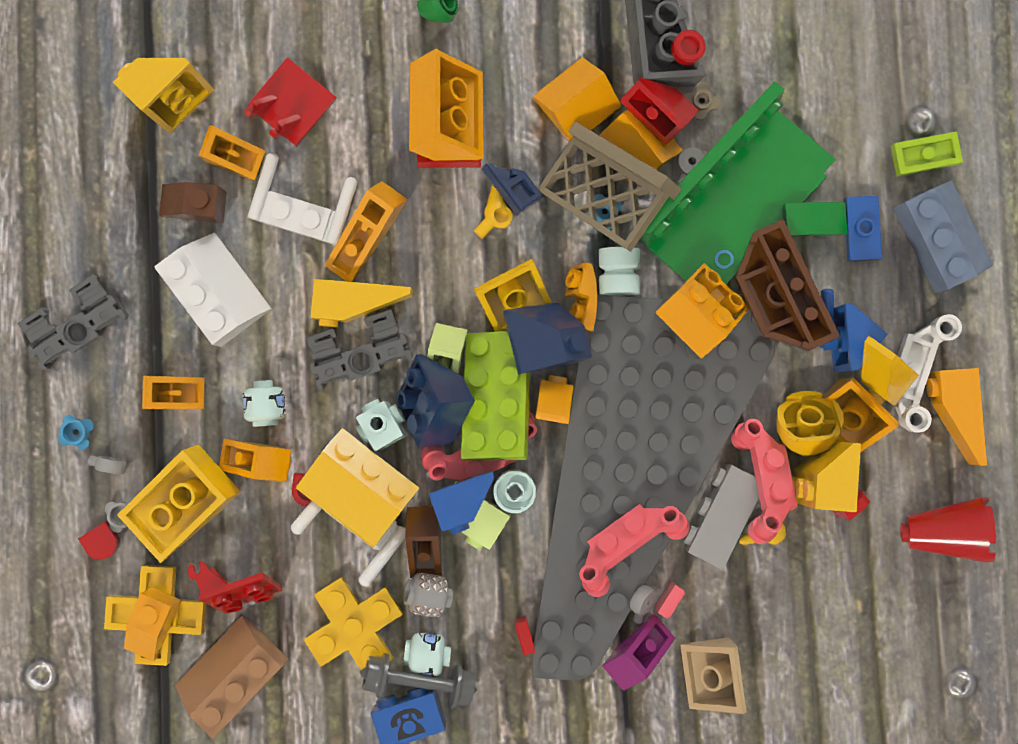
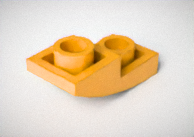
[565,262,597,333]

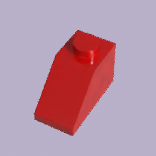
[620,78,699,146]

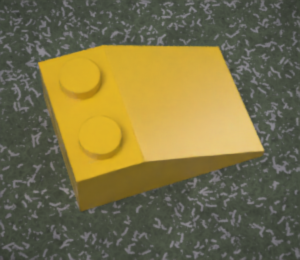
[117,444,241,563]

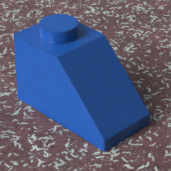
[429,470,495,535]

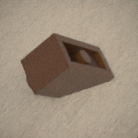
[159,182,227,223]
[405,506,442,578]

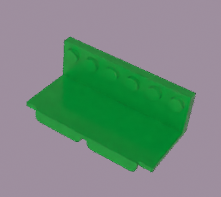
[639,81,836,285]

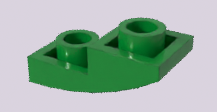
[783,202,848,237]

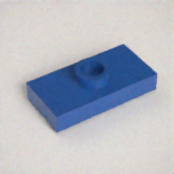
[844,195,882,262]

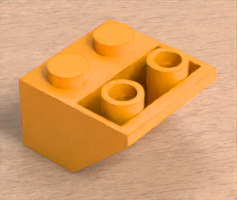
[655,263,749,359]

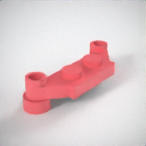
[420,407,537,481]
[731,419,798,544]
[579,504,690,597]

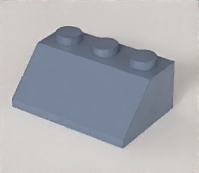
[893,180,993,293]

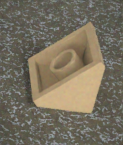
[680,637,747,714]

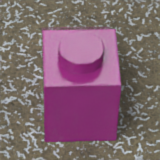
[602,614,676,691]

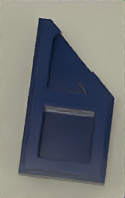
[482,162,543,216]

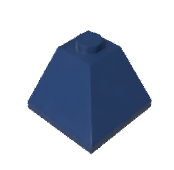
[503,303,592,375]

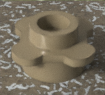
[684,82,721,120]

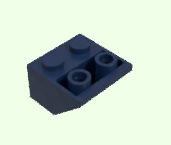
[396,354,475,447]

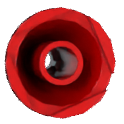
[900,497,996,563]

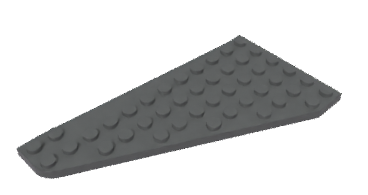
[532,295,775,680]

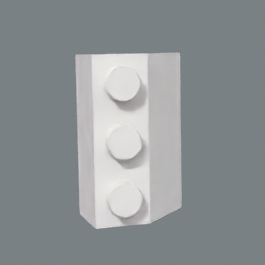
[154,233,272,347]

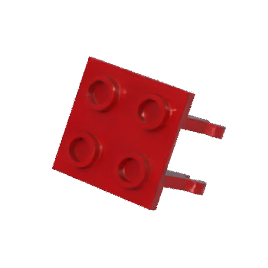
[244,57,337,147]
[188,561,283,614]

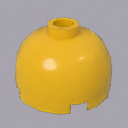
[776,391,844,456]

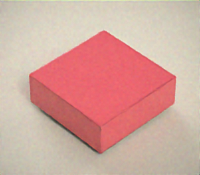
[654,581,685,619]

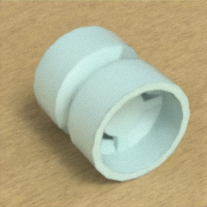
[599,247,641,296]
[494,469,536,513]

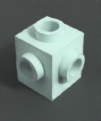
[356,399,408,451]

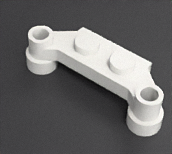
[895,314,962,433]

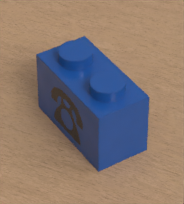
[370,687,447,744]

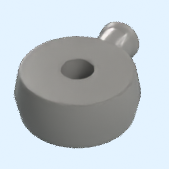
[676,147,705,184]
[88,455,126,474]
[630,585,657,624]

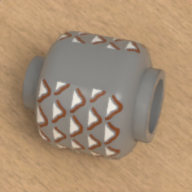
[403,573,453,617]

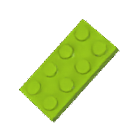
[461,331,530,461]

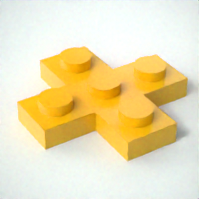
[104,565,206,666]
[304,576,403,670]

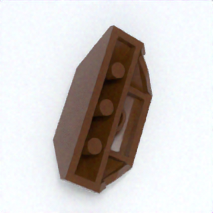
[735,219,840,351]

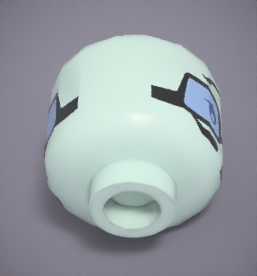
[243,380,286,427]
[404,633,451,677]

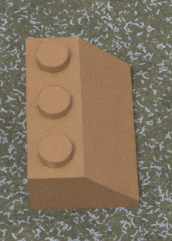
[174,615,289,739]

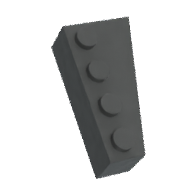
[625,0,706,87]

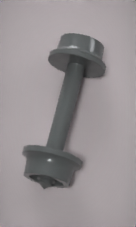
[360,653,477,709]

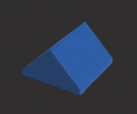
[831,304,888,373]

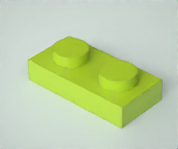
[890,131,963,177]

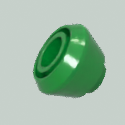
[417,0,458,23]

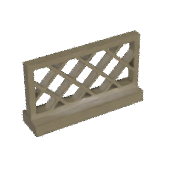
[538,121,681,252]

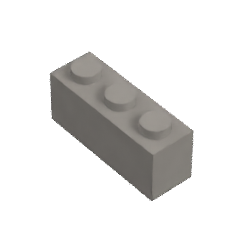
[682,464,759,570]

